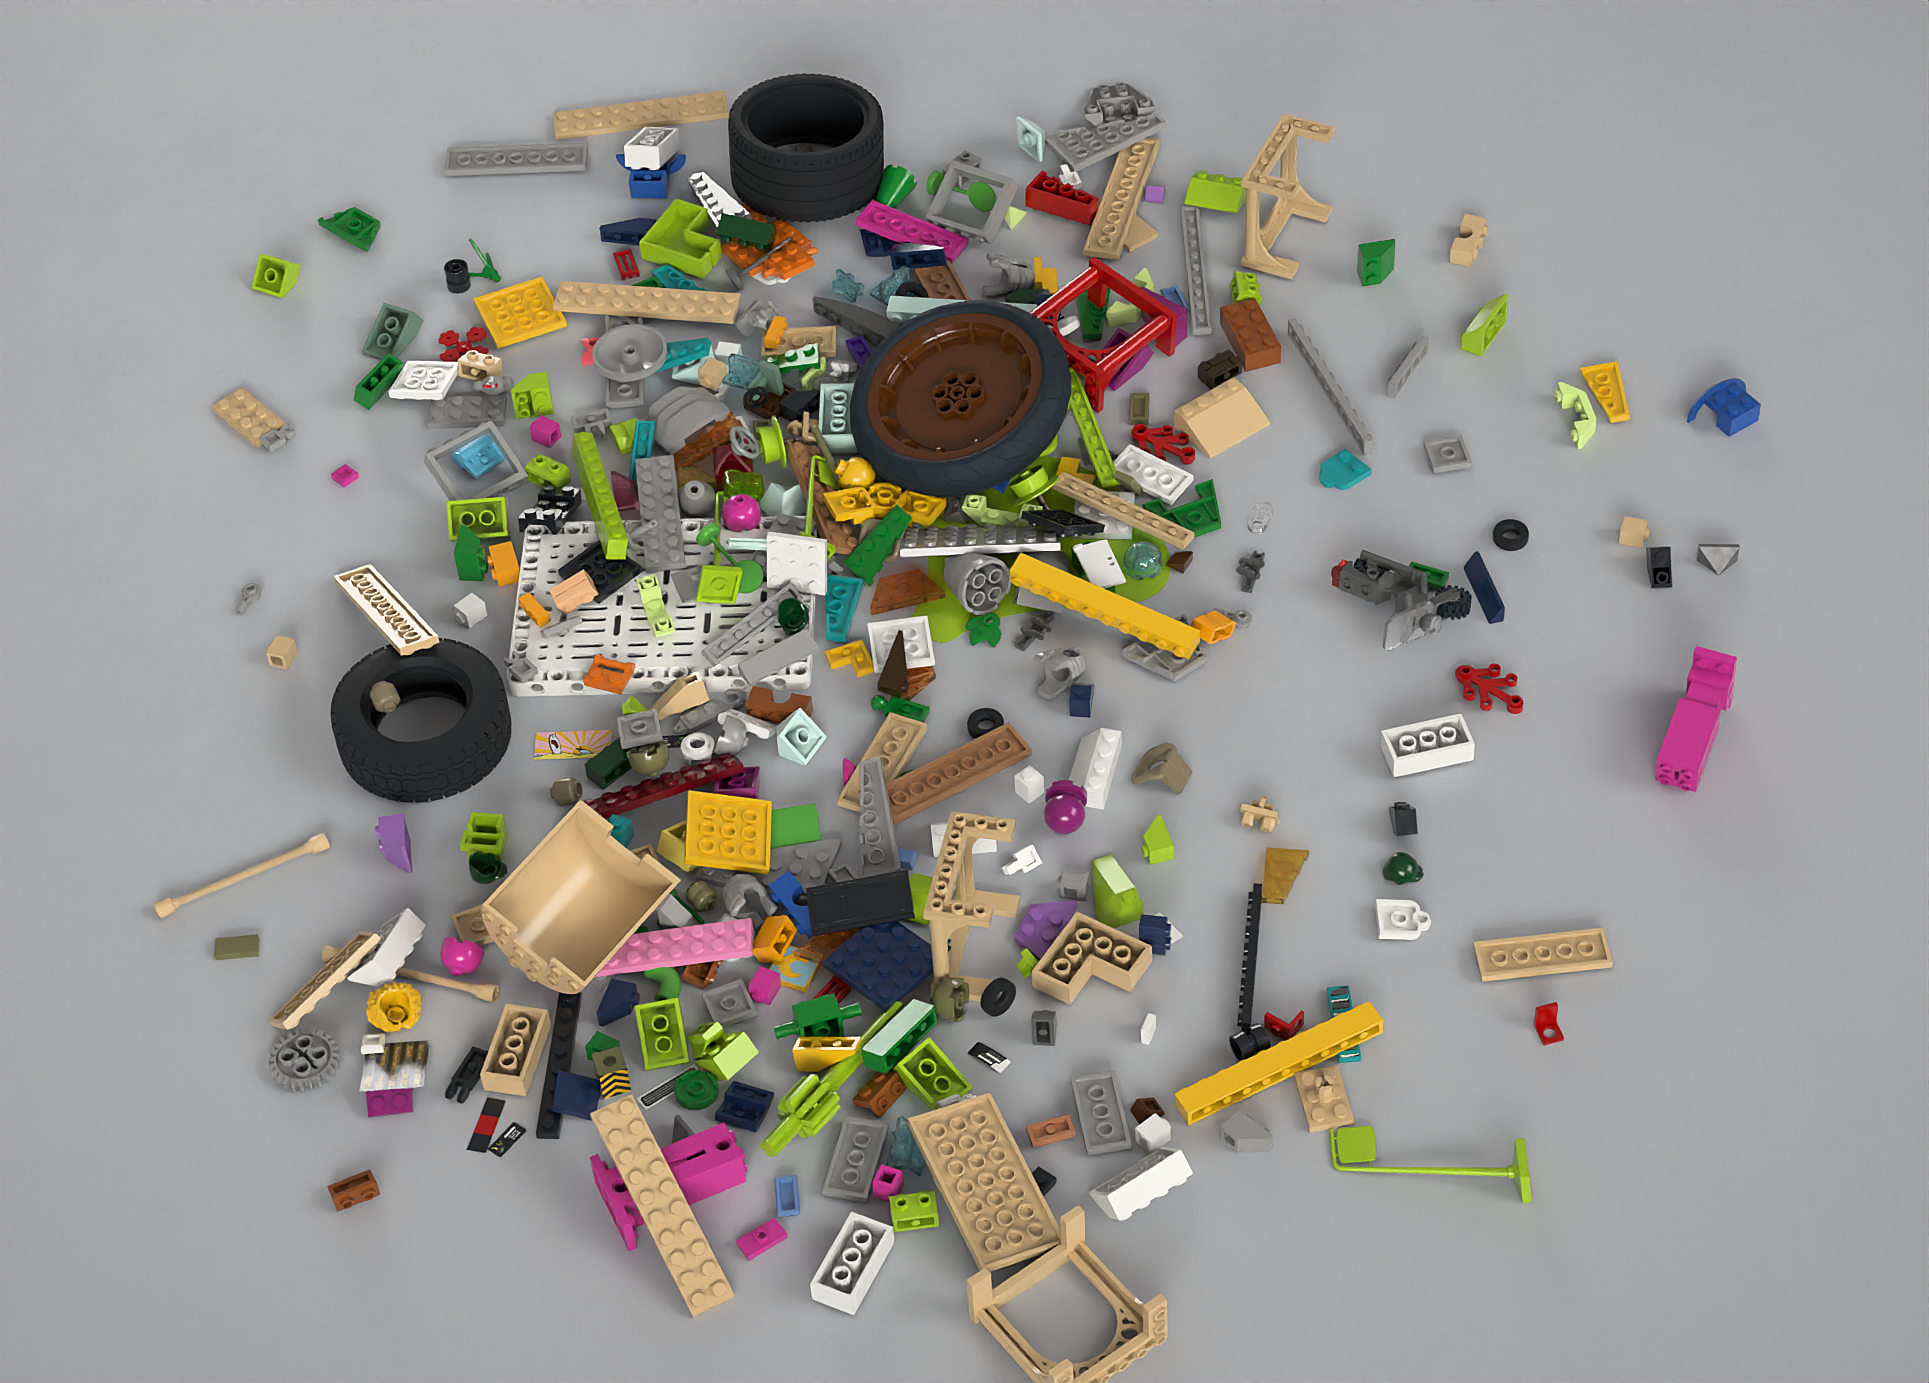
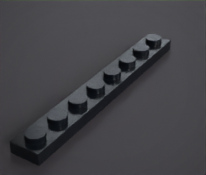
[1237,883,1262,1033]
[536,991,582,1139]

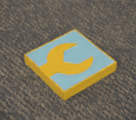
[769,945,823,993]

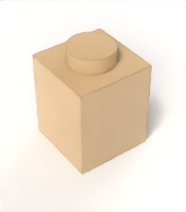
[698,357,728,391]
[1619,516,1651,548]
[266,635,298,670]

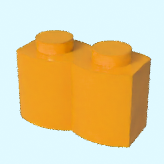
[1191,610,1236,644]

